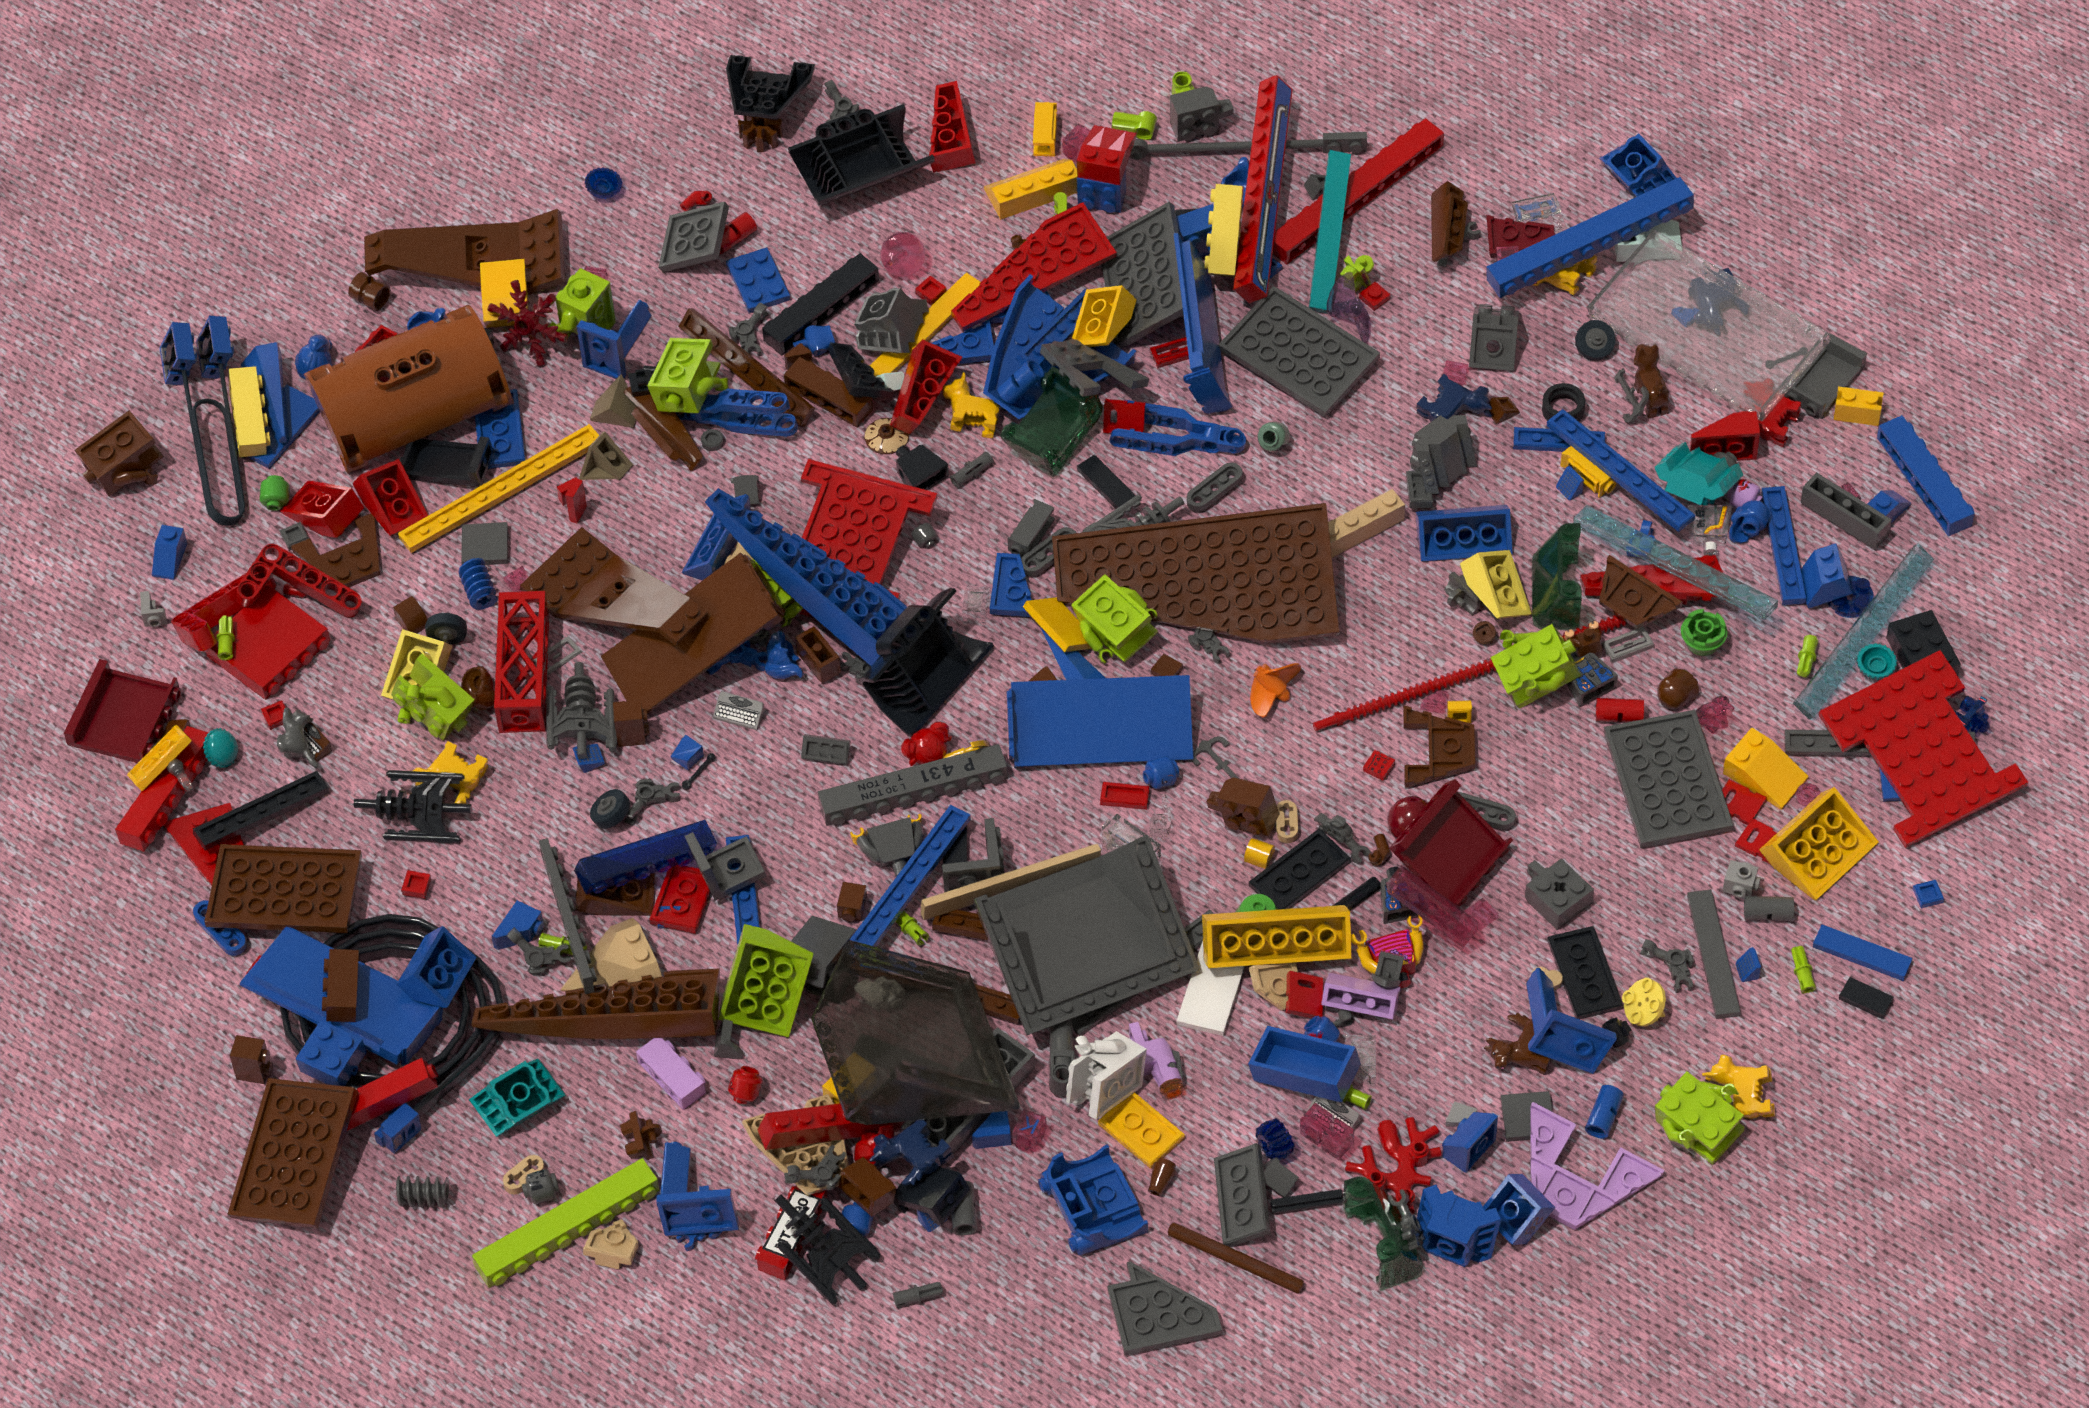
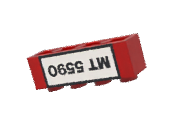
[755,1186,828,1281]

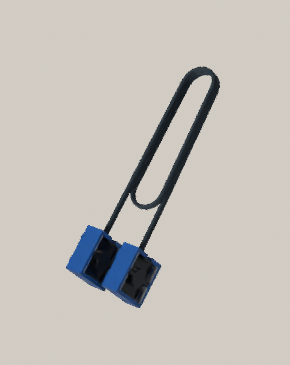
[159,315,245,526]

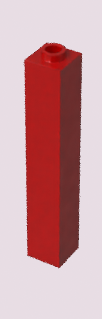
[347,1058,438,1131]

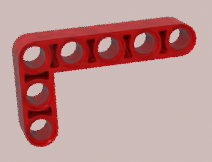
[236,544,362,618]
[171,572,277,651]

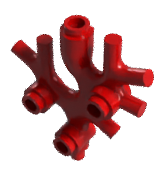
[1345,1117,1442,1216]

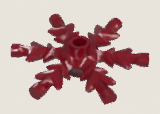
[487,280,568,366]

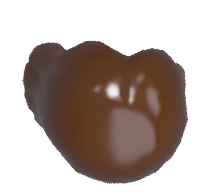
[1657,668,1699,709]

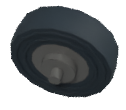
[1575,320,1616,360]
[425,613,467,644]
[590,789,630,829]

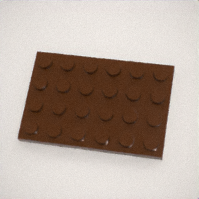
[204,844,362,933]
[227,1078,358,1228]

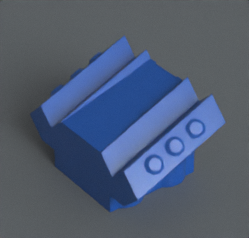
[1599,133,1677,197]
[1417,1184,1501,1267]

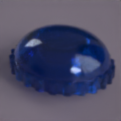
[584,167,622,199]

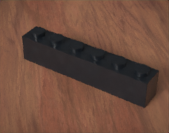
[762,253,879,356]

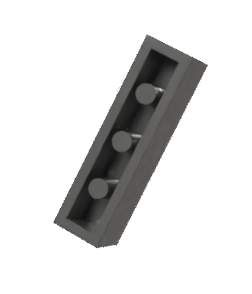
[1801,472,1892,550]

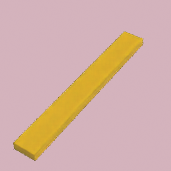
[869,273,980,377]

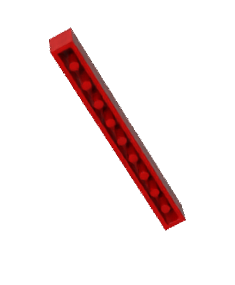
[1272,118,1444,265]

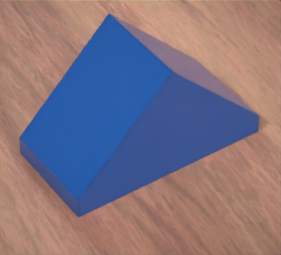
[972,1101,1011,1149]

